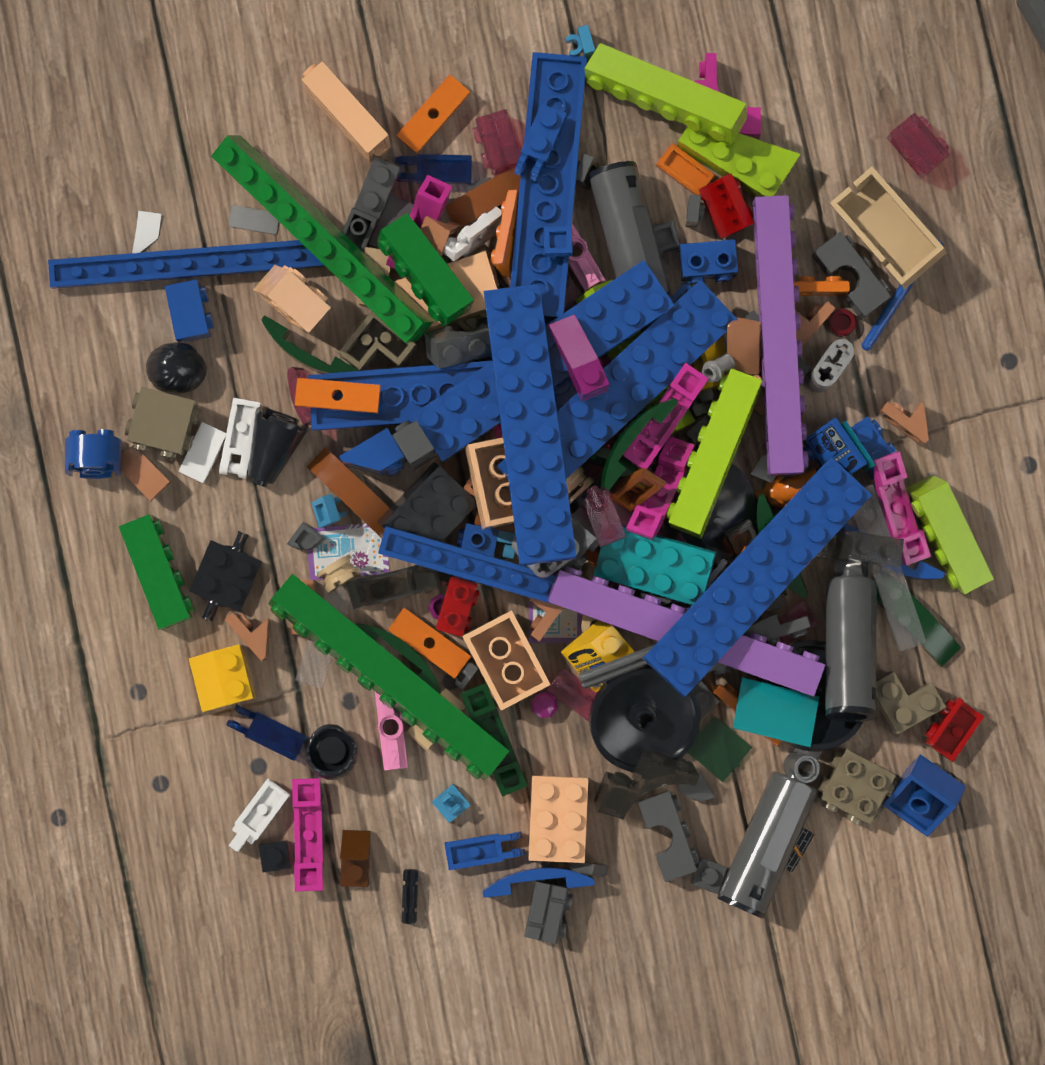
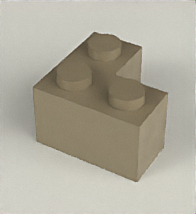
[338,311,417,371]
[876,672,946,734]

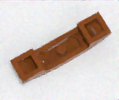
[445,167,521,230]
[307,447,389,539]

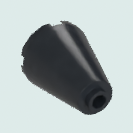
[248,407,309,487]

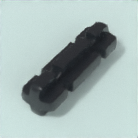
[401,869,418,924]

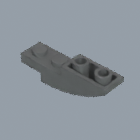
[342,156,401,253]
[709,613,811,675]

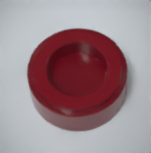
[828,309,856,337]

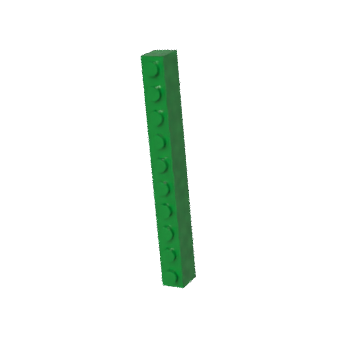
[211,135,435,343]
[268,573,509,780]

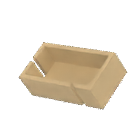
[830,166,947,290]

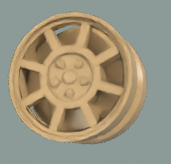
[566,466,594,505]
[316,554,361,594]

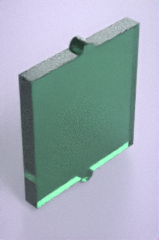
[688,716,752,782]

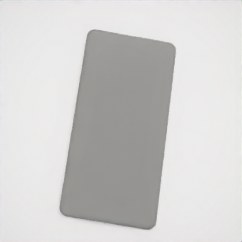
[228,205,279,234]

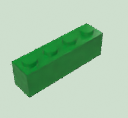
[377,213,474,327]
[118,514,195,630]

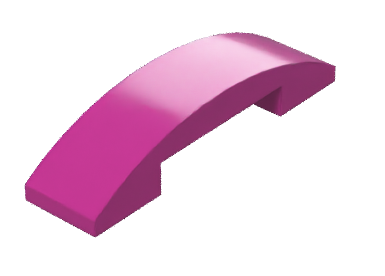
[622,363,709,469]
[626,436,695,540]
[873,451,931,566]
[292,778,324,892]

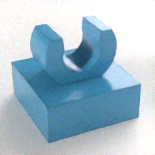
[565,25,595,59]
[311,494,347,529]
[497,530,516,559]
[432,784,470,823]

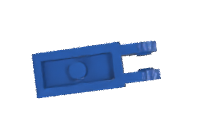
[514,104,567,182]
[444,831,525,870]

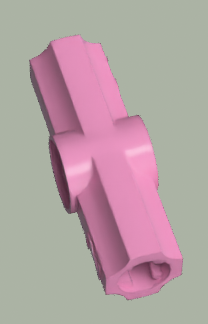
[568,223,606,292]
[375,692,408,771]

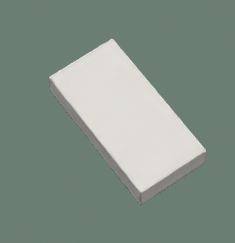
[178,422,226,484]

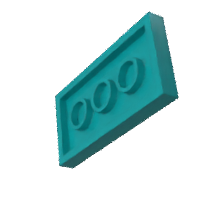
[594,521,716,605]

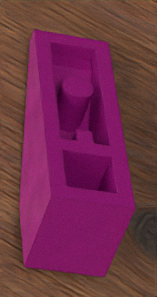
[549,314,609,402]

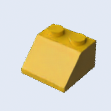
[189,644,256,712]

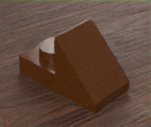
[340,830,371,887]

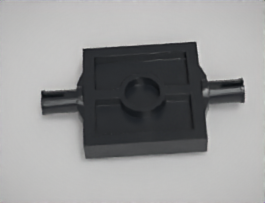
[189,531,262,622]

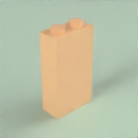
[301,62,391,164]
[394,251,501,332]

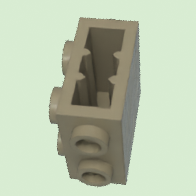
[125,387,201,459]
[817,748,897,826]

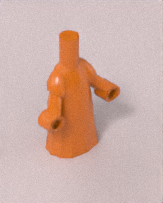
[754,468,817,508]

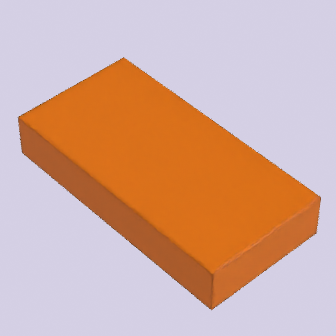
[656,143,716,195]

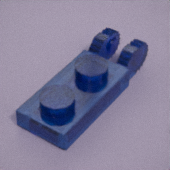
[395,154,472,184]
[226,704,307,761]

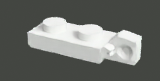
[443,207,502,261]
[228,778,290,852]

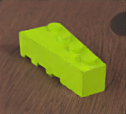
[677,127,801,198]
[906,475,994,595]

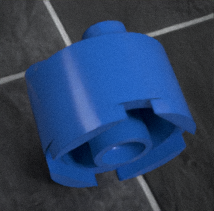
[65,430,121,479]

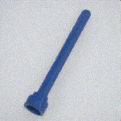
[862,238,945,351]

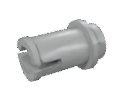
[702,354,735,382]

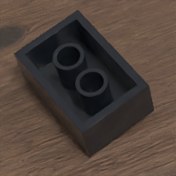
[377,462,477,542]

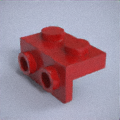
[699,173,754,239]
[436,576,479,637]
[924,697,984,762]

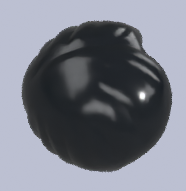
[146,342,207,394]
[306,724,358,780]

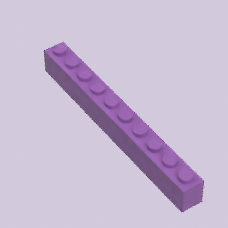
[753,195,808,476]
[547,566,825,696]

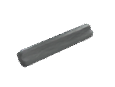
[579,645,654,689]

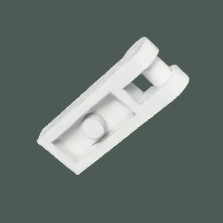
[219,398,261,479]

